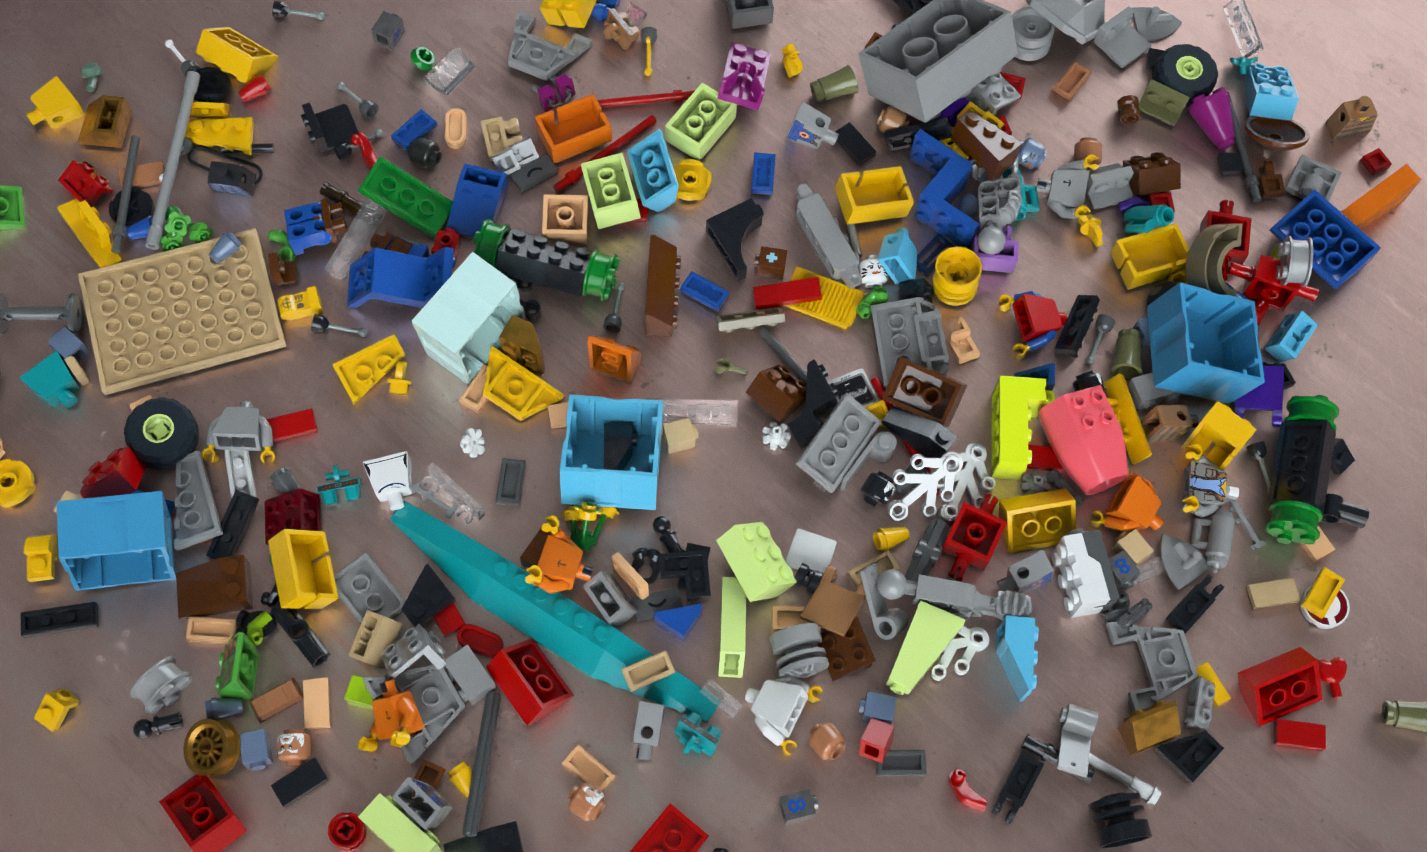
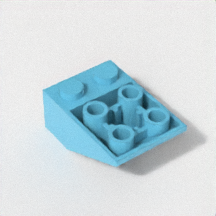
[1246,63,1299,121]
[996,615,1039,702]

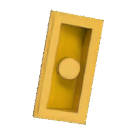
[190,101,231,118]

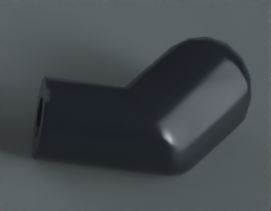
[261,582,279,607]

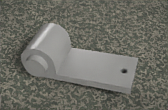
[840,431,897,491]
[860,563,908,640]
[1057,704,1098,778]

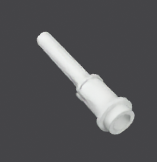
[1089,753,1161,805]

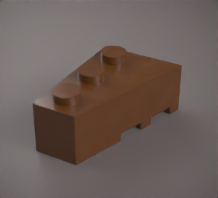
[951,110,1022,181]

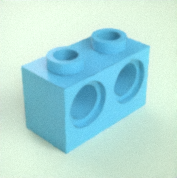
[1264,311,1318,362]

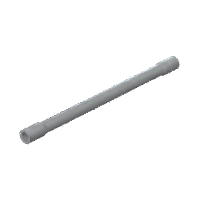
[145,71,200,250]

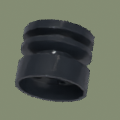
[1088,792,1152,848]

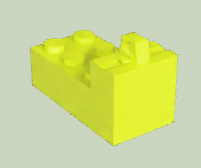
[991,376,1055,480]

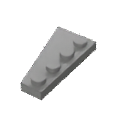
[174,450,223,551]

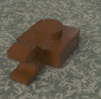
[1258,161,1286,198]

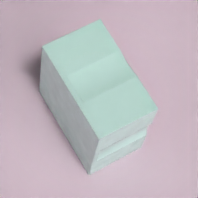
[412,252,526,386]

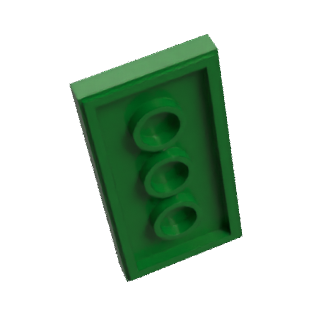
[358,156,453,239]

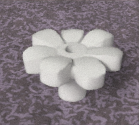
[762,422,791,451]
[460,428,485,458]

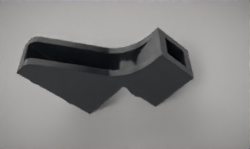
[787,359,839,449]

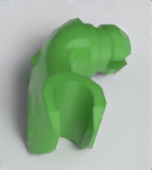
[268,229,296,262]
[856,285,888,319]

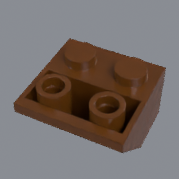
[1123,152,1181,195]
[746,364,807,422]

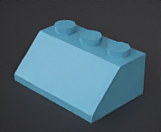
[627,129,679,212]

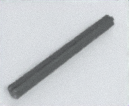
[462,691,501,837]

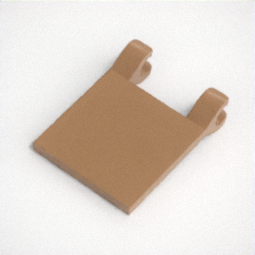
[800,565,866,636]

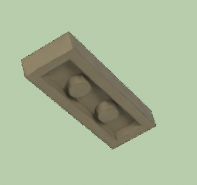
[715,306,785,333]

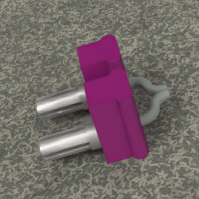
[532,74,576,112]

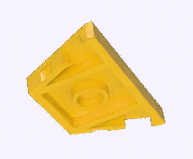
[483,346,565,421]

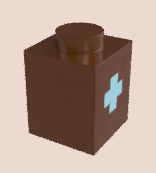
[754,246,788,280]

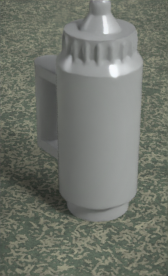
[1190,510,1235,573]

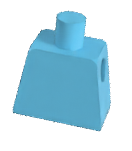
[878,228,917,285]

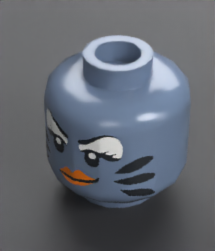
[1018,137,1047,169]

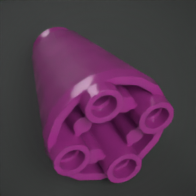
[1188,87,1235,150]

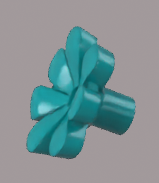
[1230,57,1258,74]

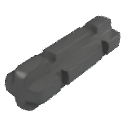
[1046,469,1084,508]
[1117,598,1153,629]

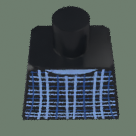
[207,161,256,196]

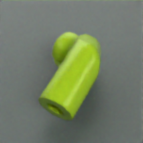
[247,610,272,646]

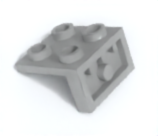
[1094,6,1152,68]
[959,73,1021,116]

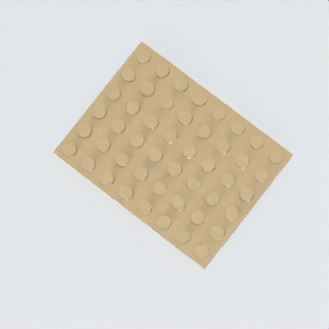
[78,228,287,395]

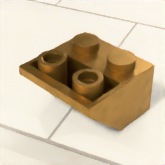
[78,95,132,148]
[499,315,545,374]
[1118,700,1181,756]

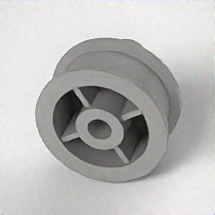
[1276,236,1313,287]
[130,657,192,714]

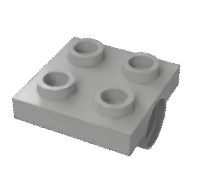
[1285,154,1342,201]

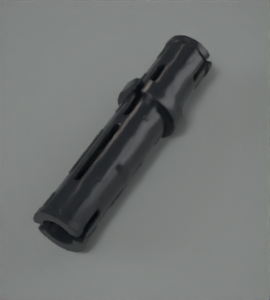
[1021,734,1095,784]

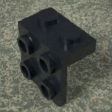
[301,102,359,153]

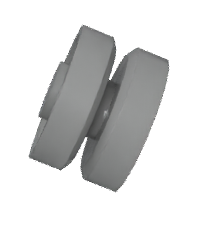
[1012,7,1055,61]

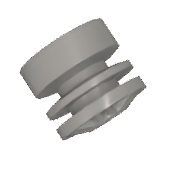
[769,623,829,679]

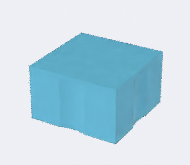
[560,395,663,510]

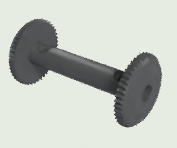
[0,293,84,334]

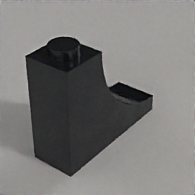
[706,198,764,281]

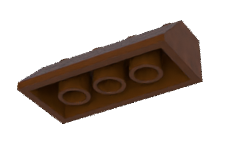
[645,235,681,336]

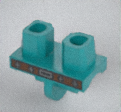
[316,465,362,505]
[674,712,722,757]

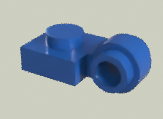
[592,0,620,21]

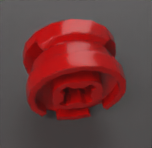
[328,812,367,851]

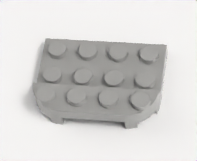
[871,297,949,390]

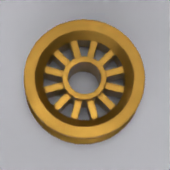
[183,719,241,776]

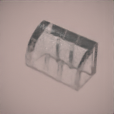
[423,47,476,95]

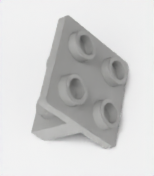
[1086,163,1134,210]

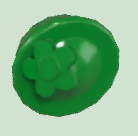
[410,47,435,70]

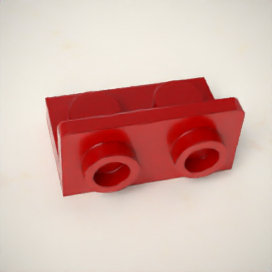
[58,160,113,207]

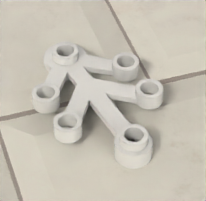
[937,443,996,523]
[888,452,963,521]
[931,626,989,681]

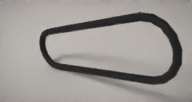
[187,146,263,185]

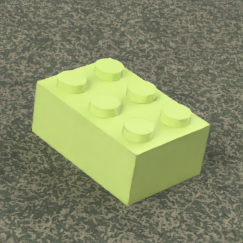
[665,82,737,161]
[581,153,641,229]
[716,522,797,602]
[358,793,442,852]

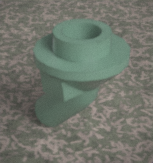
[80,63,103,92]

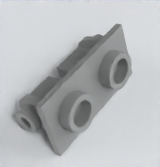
[1184,676,1215,731]

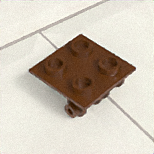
[818,617,876,681]

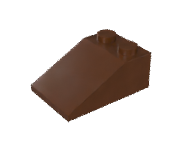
[882,357,967,427]
[176,554,253,620]

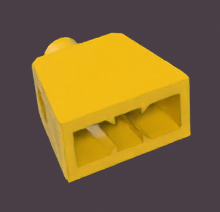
[25,76,85,128]

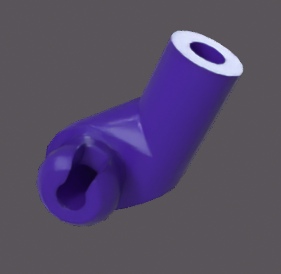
[1118,197,1150,213]

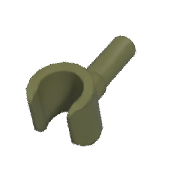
[715,357,748,375]

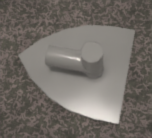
[1132,6,1182,42]
[1160,534,1212,590]

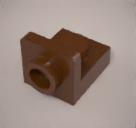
[268,252,298,286]

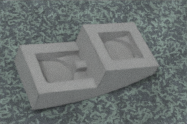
[492,136,539,175]

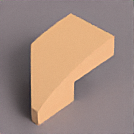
[949,317,980,364]

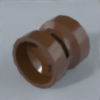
[1117,95,1141,125]

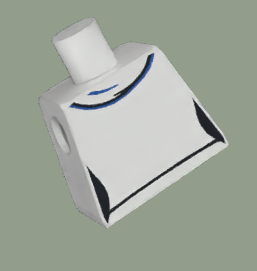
[363,451,412,510]

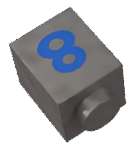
[371,11,405,50]
[1109,550,1141,590]
[779,789,819,825]

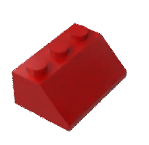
[486,638,574,726]
[1238,647,1323,726]

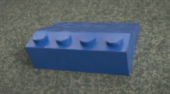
[1269,190,1381,290]

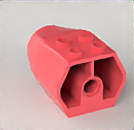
[1038,385,1129,495]

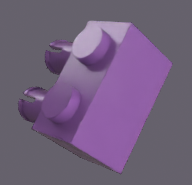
[970,223,1019,273]

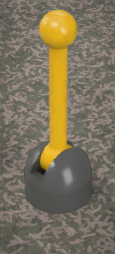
[641,27,657,76]

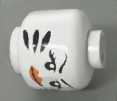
[859,255,888,289]

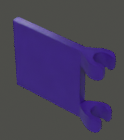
[1234,366,1284,427]

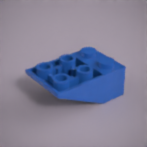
[447,163,508,238]

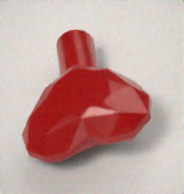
[1318,657,1347,698]

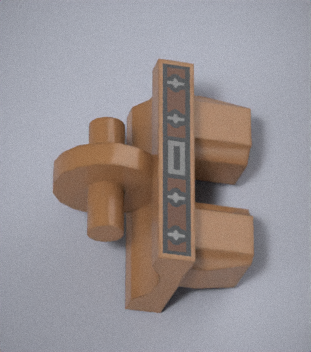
[603,8,640,50]

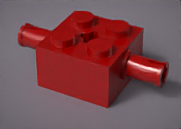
[1199,200,1252,281]
[1228,255,1319,311]
[942,494,1007,581]

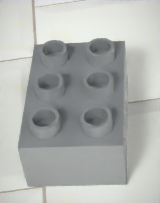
[859,0,1018,123]

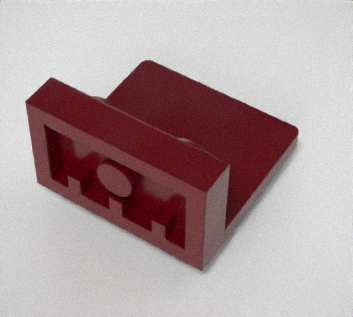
[264,488,321,545]

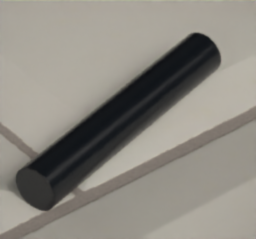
[221,143,274,154]

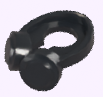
[632,548,661,585]
[236,610,277,639]

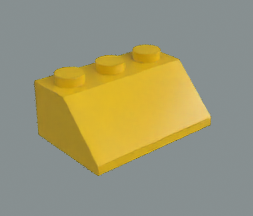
[196,27,278,83]
[998,488,1076,553]

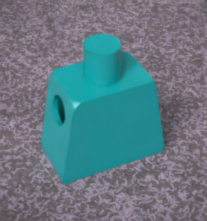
[19,351,80,408]

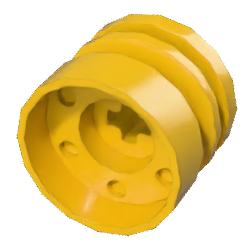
[932,246,982,306]

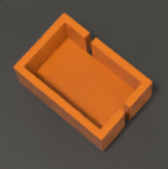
[535,94,612,164]

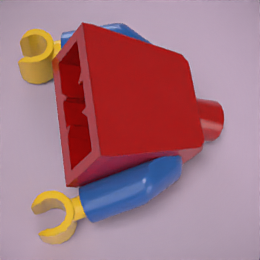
[999,291,1067,360]

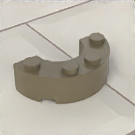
[1185,224,1243,297]

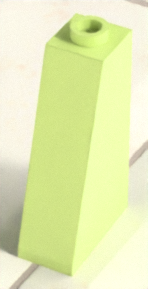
[718,576,746,678]
[886,600,966,695]

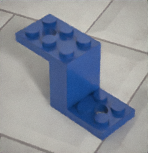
[909,129,980,249]
[347,247,455,309]

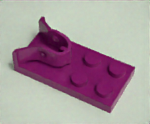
[717,42,771,110]

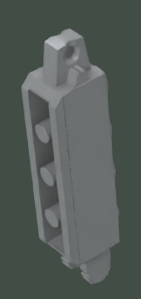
[795,183,862,289]

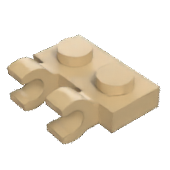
[481,116,522,161]

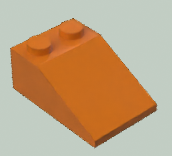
[587,336,642,384]

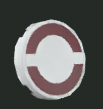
[1300,585,1350,629]

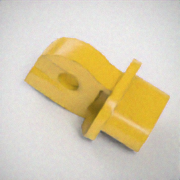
[782,43,803,78]
[1078,214,1103,247]
[387,361,412,395]

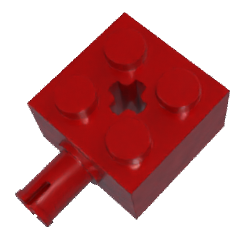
[79,446,147,499]

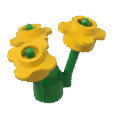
[560,502,620,551]

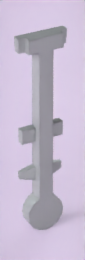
[412,482,459,519]
[1226,499,1266,551]

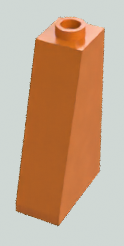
[1341,164,1421,229]

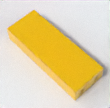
[1196,662,1231,707]

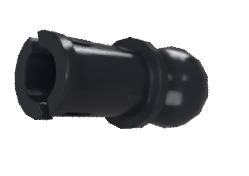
[653,516,685,553]
[133,712,184,739]

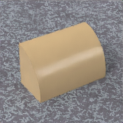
[348,610,402,669]

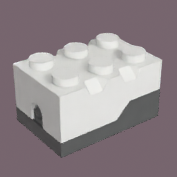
[1052,528,1120,618]

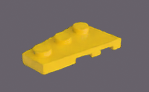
[185,117,254,156]
[332,334,405,405]

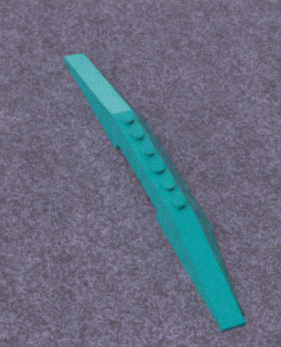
[390,500,720,723]

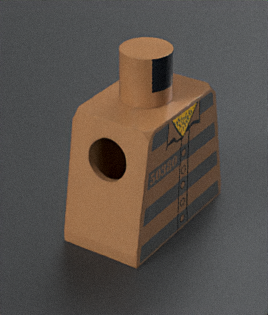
[1326,96,1378,139]
[1140,405,1199,444]

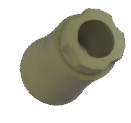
[810,65,858,103]
[1110,328,1143,380]
[1381,700,1427,733]

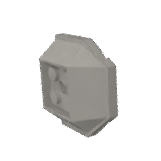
[1025,0,1105,45]

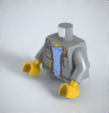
[1182,443,1239,518]

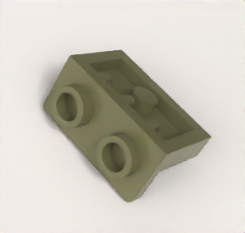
[1138,79,1190,126]

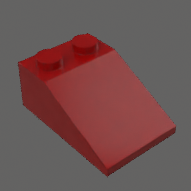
[159,774,247,852]

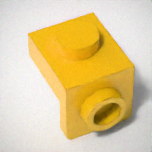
[34,688,79,732]

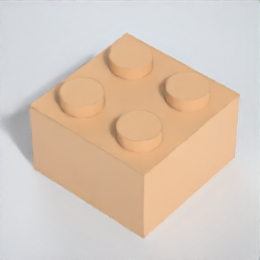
[542,194,589,247]

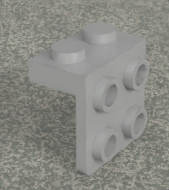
[382,624,447,679]

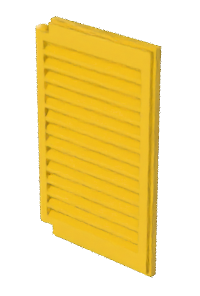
[785,266,866,330]

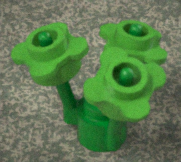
[160,206,214,252]

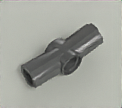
[904,518,950,582]

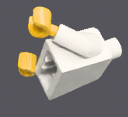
[745,677,823,756]

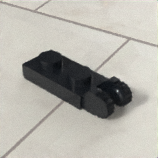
[1166,574,1224,634]
[991,751,1044,824]

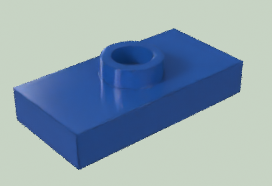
[391,109,438,152]
[751,152,776,195]
[680,271,730,312]

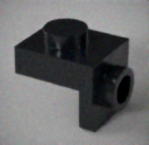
[899,278,935,303]
[1331,438,1355,474]

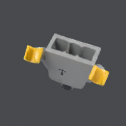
[1036,154,1099,222]
[201,401,276,465]

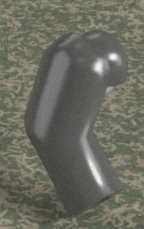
[1102,592,1130,624]

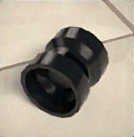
[794,563,824,594]

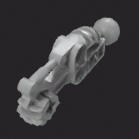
[970,154,1022,255]
[877,569,1032,620]

